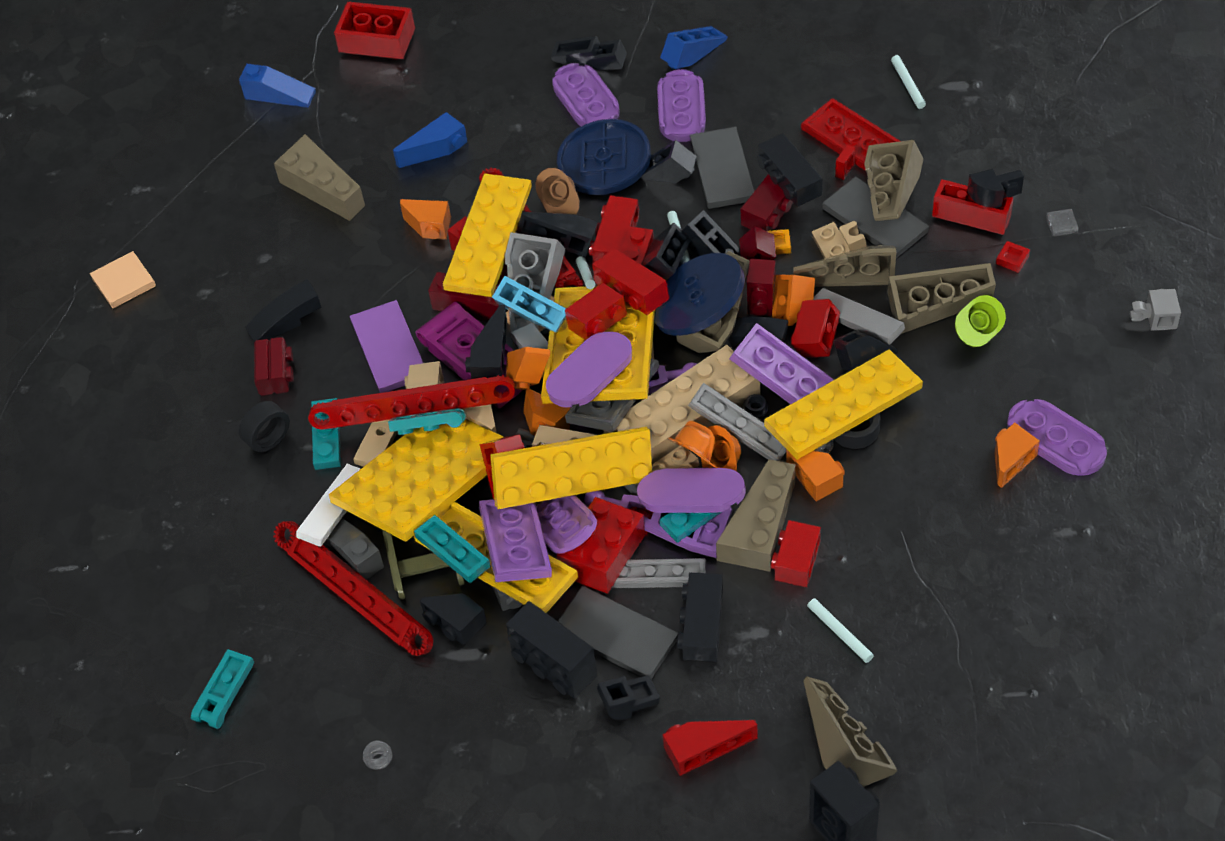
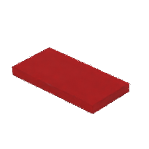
[801,98,900,171]

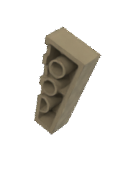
[274,135,365,221]
[887,263,996,334]
[716,459,795,572]

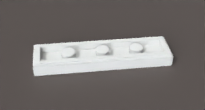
[296,464,360,547]

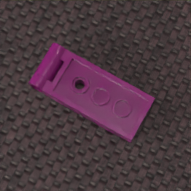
[415,302,523,409]

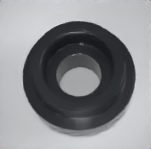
[743,394,769,419]

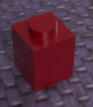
[739,226,776,261]

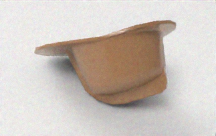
[535,168,579,215]

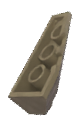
[864,140,923,221]
[793,245,896,287]
[676,251,750,353]
[803,676,898,787]

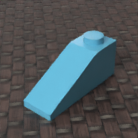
[492,276,566,333]

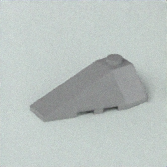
[505,232,565,332]

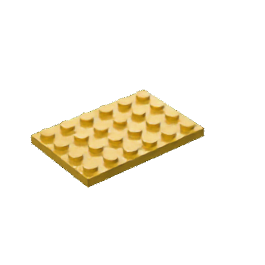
[541,286,655,404]
[328,419,503,542]

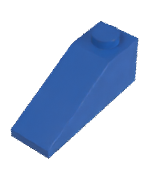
[660,26,728,69]
[239,64,316,108]
[393,112,467,168]

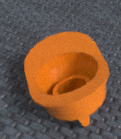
[667,421,719,468]
[701,425,741,472]

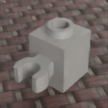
[1130,289,1181,331]

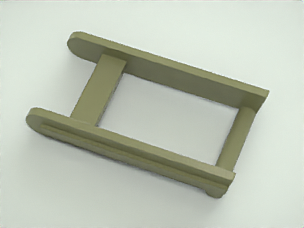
[383,530,465,600]

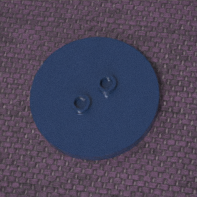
[557,119,651,195]
[654,253,745,336]

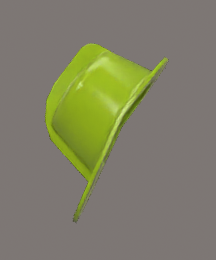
[955,295,1006,347]

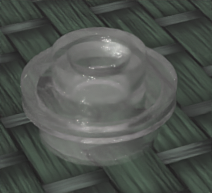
[363,741,392,770]

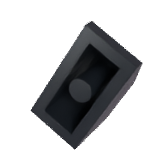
[640,140,696,183]

